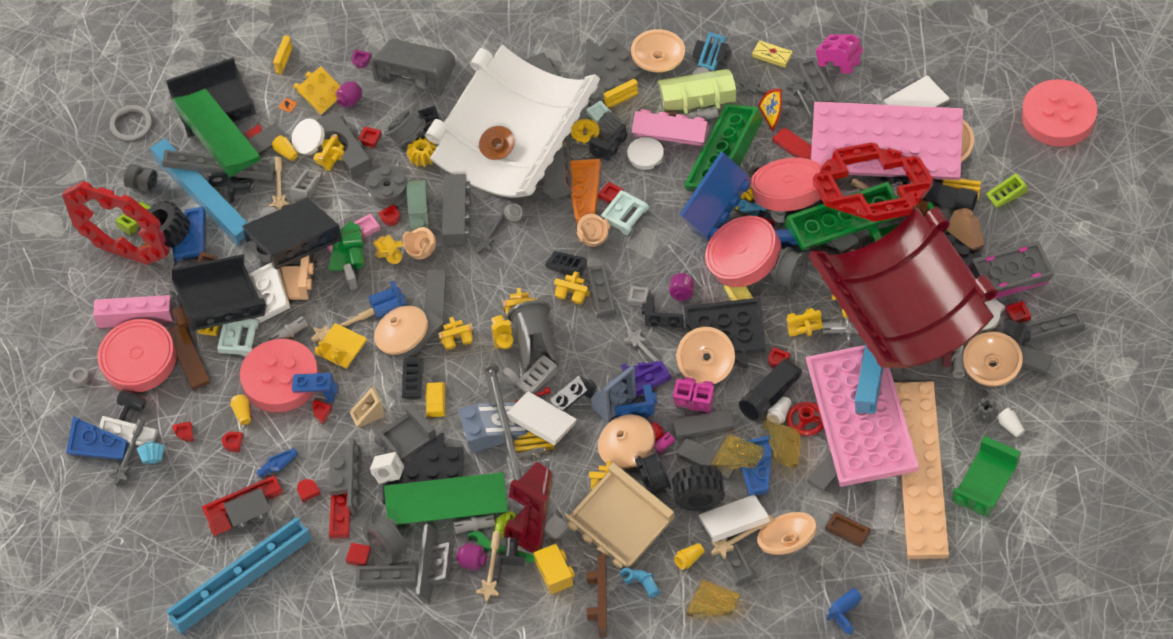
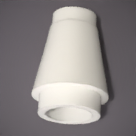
[767,397,791,425]
[997,408,1025,438]

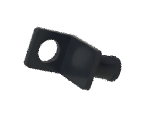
[208,172,250,202]
[496,538,526,583]

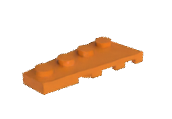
[571,159,602,224]

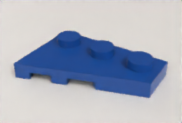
[173,206,205,261]
[66,416,128,461]
[734,435,773,496]

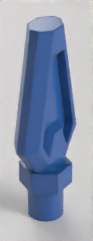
[255,448,298,478]

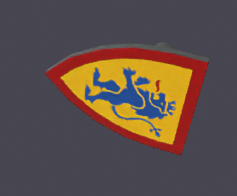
[758,88,790,132]

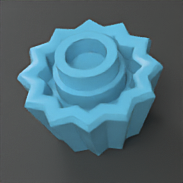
[137,441,165,464]

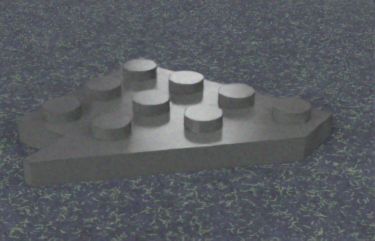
[584,38,648,107]

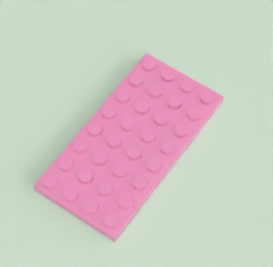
[811,102,963,180]
[806,345,919,487]

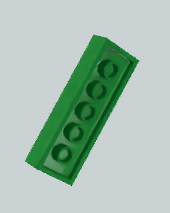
[172,88,261,177]
[684,104,763,192]
[784,182,900,251]
[384,472,508,525]

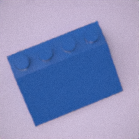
[679,152,751,241]

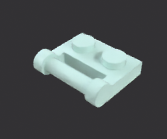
[601,190,649,235]
[217,319,259,357]

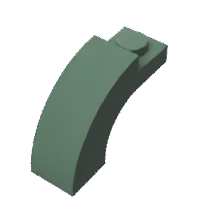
[407,179,429,232]

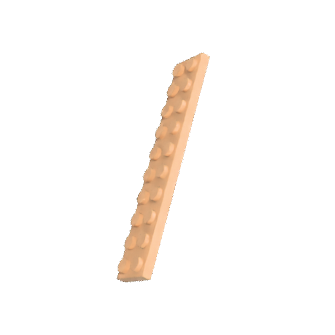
[894,382,949,559]

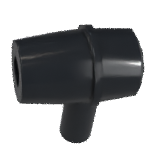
[116,390,146,421]

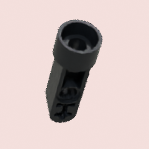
[907,179,978,212]
[739,359,802,422]

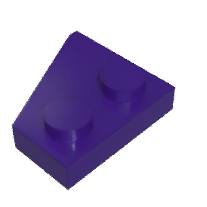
[620,361,671,396]

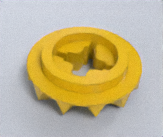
[571,119,600,144]

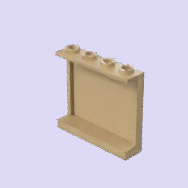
[565,462,675,569]

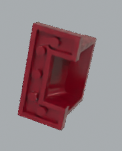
[504,461,553,554]

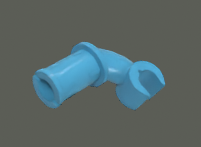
[738,200,767,216]
[620,568,661,598]

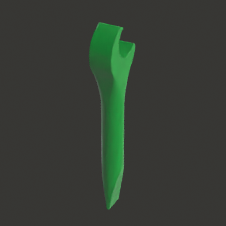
[468,531,535,563]

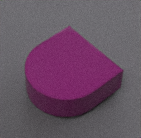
[351,49,372,69]

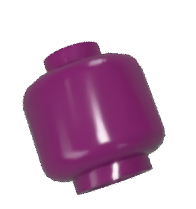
[335,81,362,108]
[669,273,694,301]
[456,542,488,571]

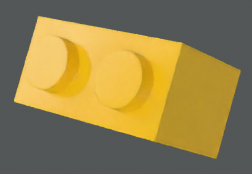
[534,544,575,595]

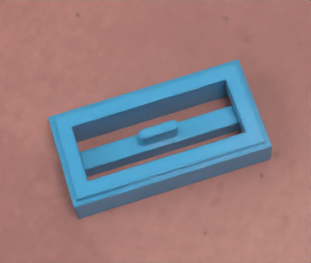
[697,32,727,71]

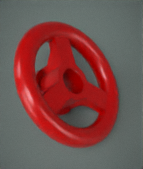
[787,402,824,436]

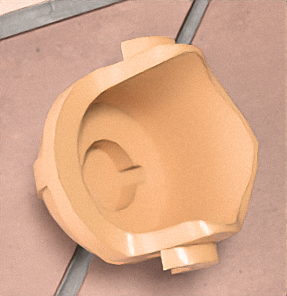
[577,214,610,247]
[403,227,436,260]

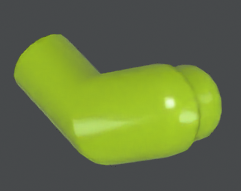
[494,511,516,539]

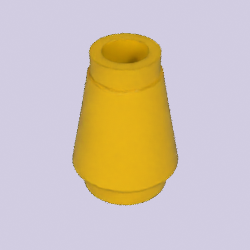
[272,135,298,161]
[230,395,251,425]
[674,543,704,570]

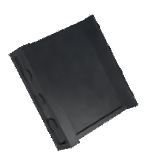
[166,57,256,138]
[242,198,342,270]
[170,254,266,331]

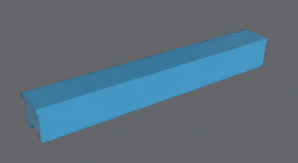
[150,138,248,246]
[855,345,884,414]
[166,517,312,634]

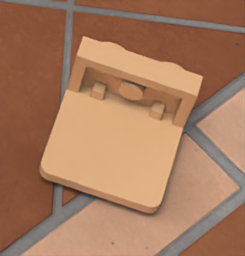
[279,256,314,300]

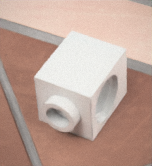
[370,452,404,484]

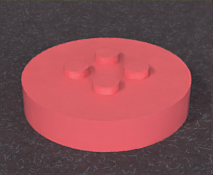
[1022,79,1097,146]
[751,158,822,211]
[705,216,781,287]
[98,319,177,393]
[240,339,319,412]

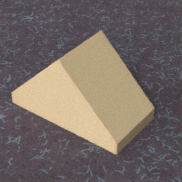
[350,387,385,427]

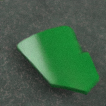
[328,221,365,271]

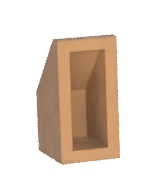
[947,208,985,251]

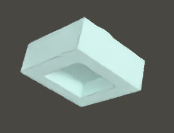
[586,101,611,124]

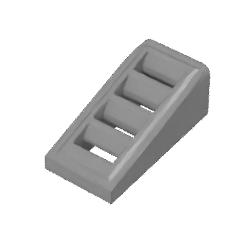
[290,169,323,202]
[516,355,557,394]

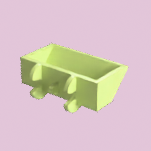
[658,69,736,114]

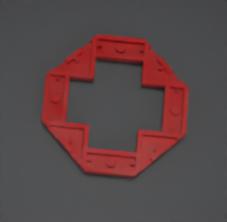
[813,142,933,222]
[62,181,169,265]

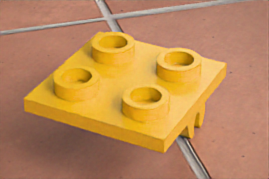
[293,66,340,115]
[314,323,367,369]

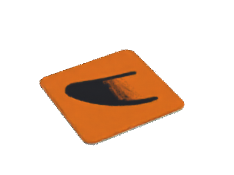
[278,98,297,112]

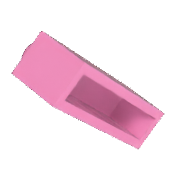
[631,109,709,147]
[93,295,174,328]

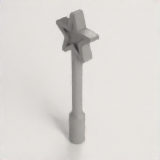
[624,329,674,377]

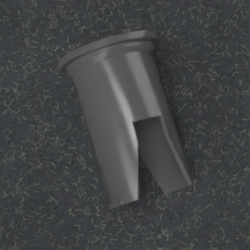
[507,300,559,372]

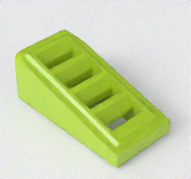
[986,173,1028,208]
[115,201,151,236]

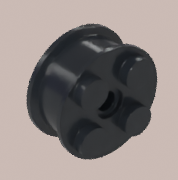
[634,449,672,496]

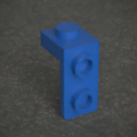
[292,373,339,402]
[615,384,657,418]

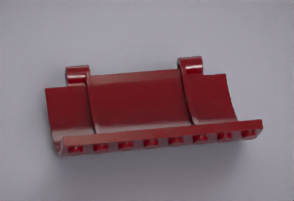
[809,207,998,368]

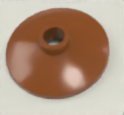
[479,126,515,160]

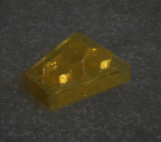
[763,420,800,468]
[711,433,764,468]
[686,580,740,617]

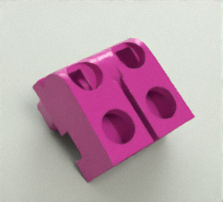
[815,34,863,74]
[673,377,715,413]

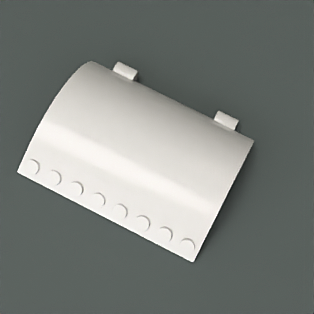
[425,45,600,198]

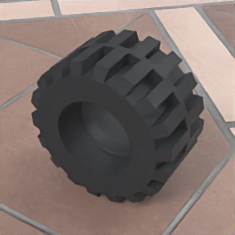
[138,201,190,249]
[672,464,725,511]

